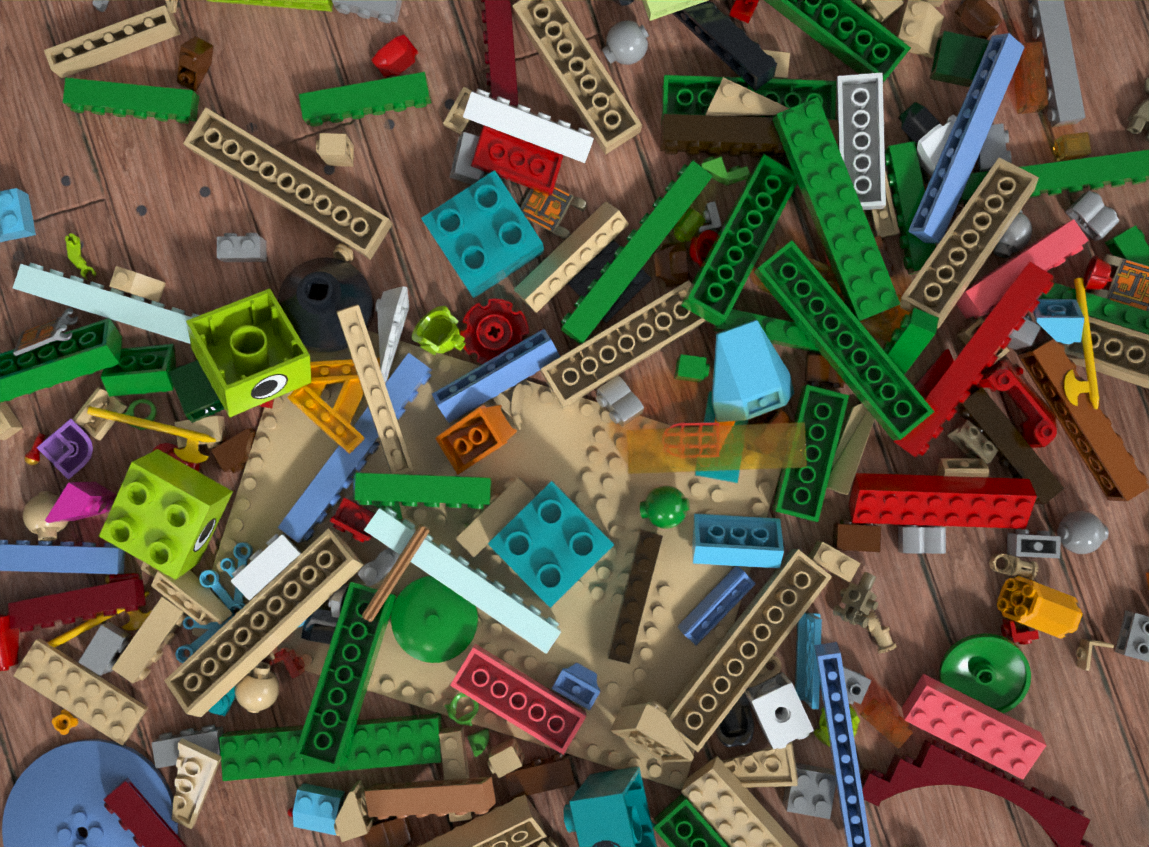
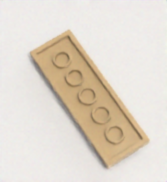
[13,638,148,746]

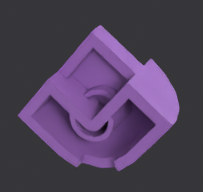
[37,419,93,480]

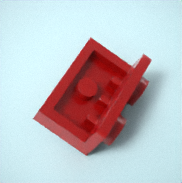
[329,497,376,543]

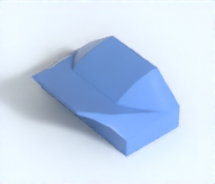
[552,662,600,710]

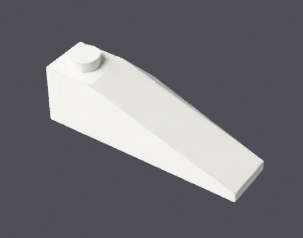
[917,114,957,176]
[375,286,409,382]

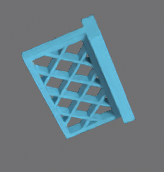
[795,613,822,709]

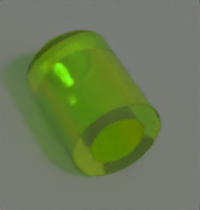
[673,208,705,242]

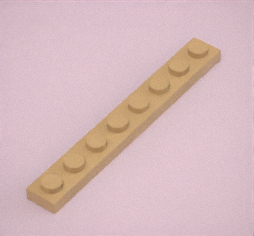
[336,304,414,474]

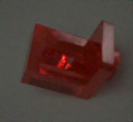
[270,649,305,679]

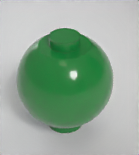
[640,485,690,529]

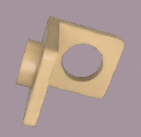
[1076,638,1114,671]

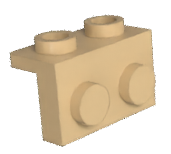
[73,387,127,440]

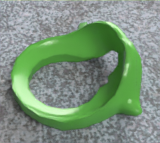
[122,399,157,430]
[444,693,479,726]

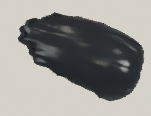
[716,692,754,747]

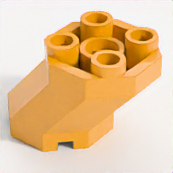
[997,576,1083,639]

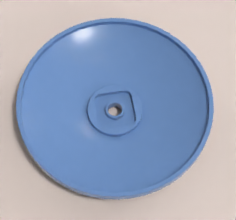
[2,739,178,847]

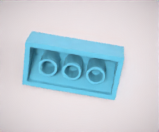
[692,514,784,568]

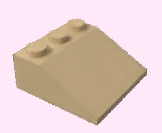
[610,702,694,762]

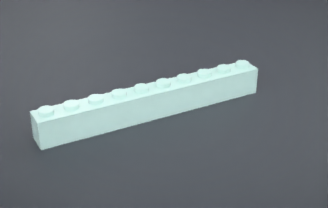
[13,262,200,344]
[364,506,561,654]

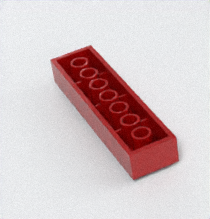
[848,473,1037,529]

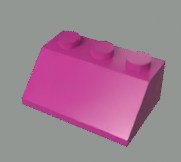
[45,482,117,523]

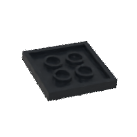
[567,239,652,324]

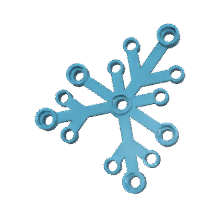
[175,542,306,663]

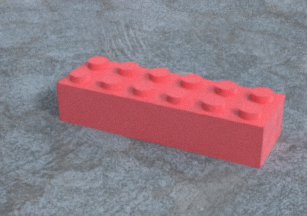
[956,219,1089,319]
[450,644,586,755]
[902,674,1047,779]

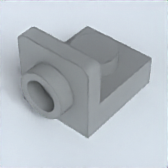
[698,201,722,235]
[327,584,349,618]

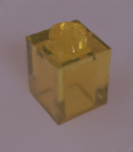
[1053,132,1091,161]

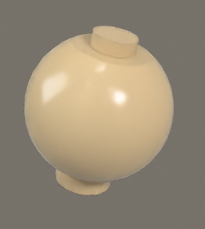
[23,491,68,541]
[235,662,280,713]

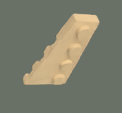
[172,738,222,829]
[722,741,798,788]

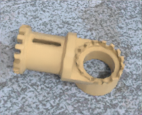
[989,553,1038,580]
[861,610,897,653]

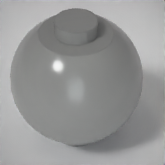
[602,20,649,65]
[993,210,1032,258]
[1057,511,1109,554]

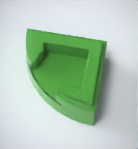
[468,728,489,757]

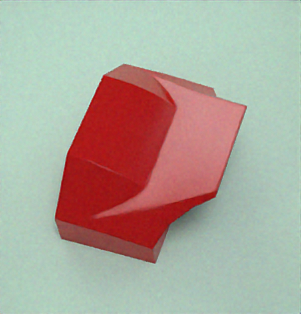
[371,34,418,79]

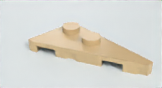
[705,77,789,117]

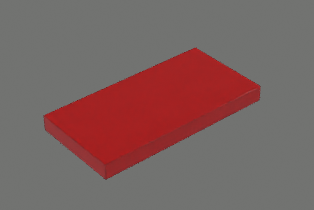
[471,125,564,196]

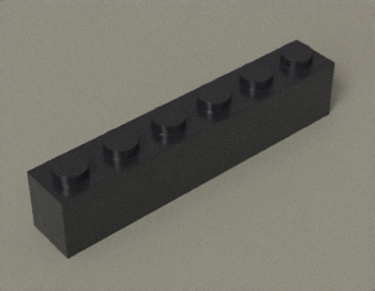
[672,0,777,91]

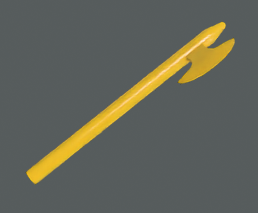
[1064,278,1099,409]
[87,406,216,463]
[47,592,152,647]

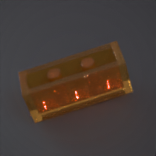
[1013,41,1048,114]

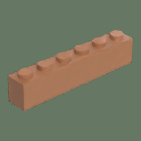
[364,777,496,819]

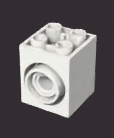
[745,672,814,749]

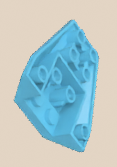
[712,320,794,422]

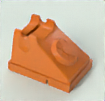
[435,405,517,475]

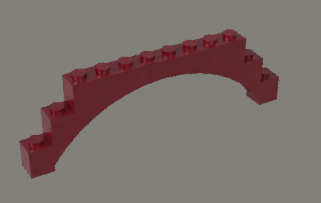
[860,740,1094,847]

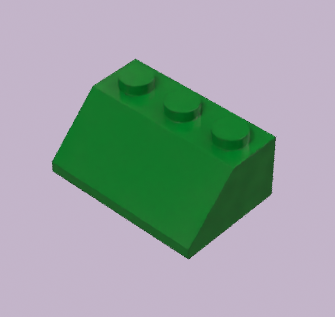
[101,344,176,397]

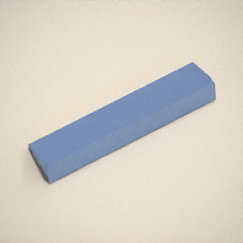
[678,566,756,646]

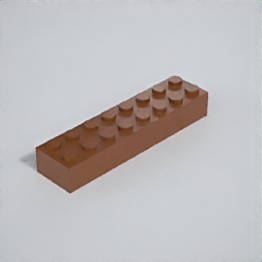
[1017,338,1149,502]

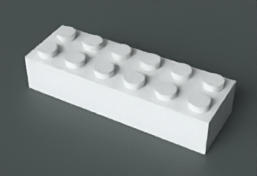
[836,73,886,210]

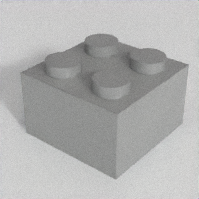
[782,763,836,819]

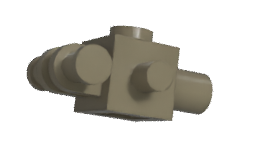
[833,572,878,628]

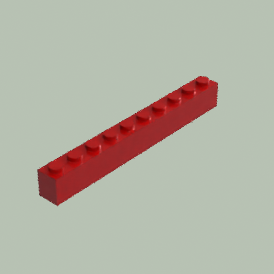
[893,261,1054,457]

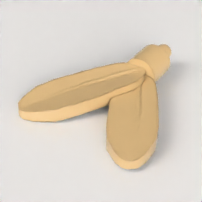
[493,384,525,430]

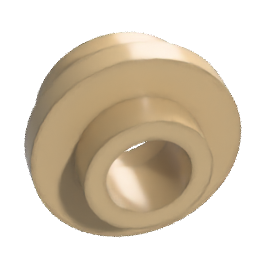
[333,243,353,263]

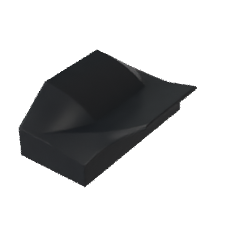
[898,102,940,144]
[301,609,339,644]

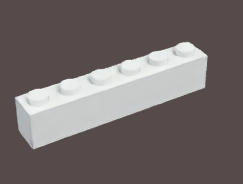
[463,89,594,163]

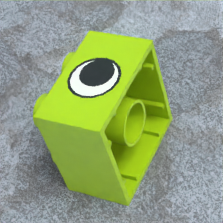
[186,289,311,418]
[99,449,233,580]

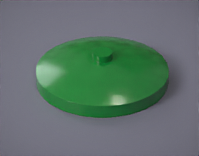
[391,575,478,663]
[939,633,1031,714]

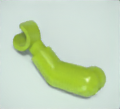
[65,233,97,280]

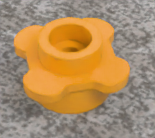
[52,709,78,735]

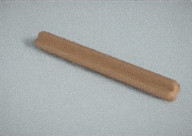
[362,524,430,622]

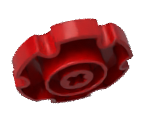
[460,298,529,365]

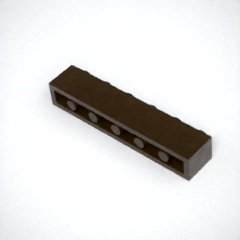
[957,387,1065,505]
[608,529,663,664]

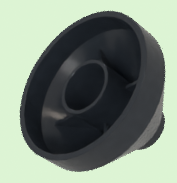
[277,257,374,352]

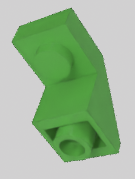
[700,156,750,186]

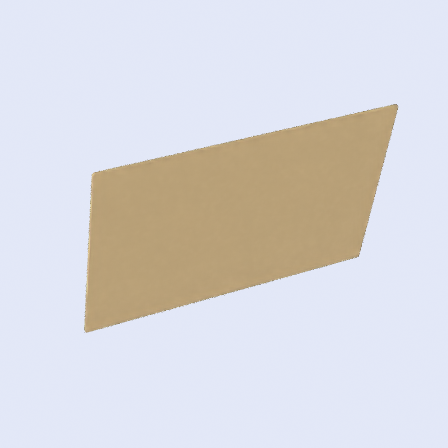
[192,331,783,789]

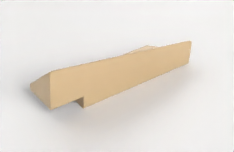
[827,403,875,495]
[141,562,232,625]

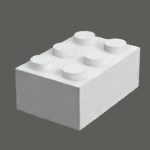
[231,534,302,600]

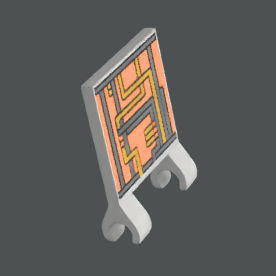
[13,308,78,356]

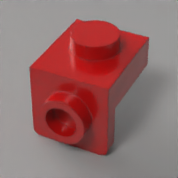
[729,0,759,24]
[1001,618,1039,645]

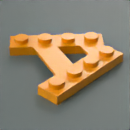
[287,357,390,454]

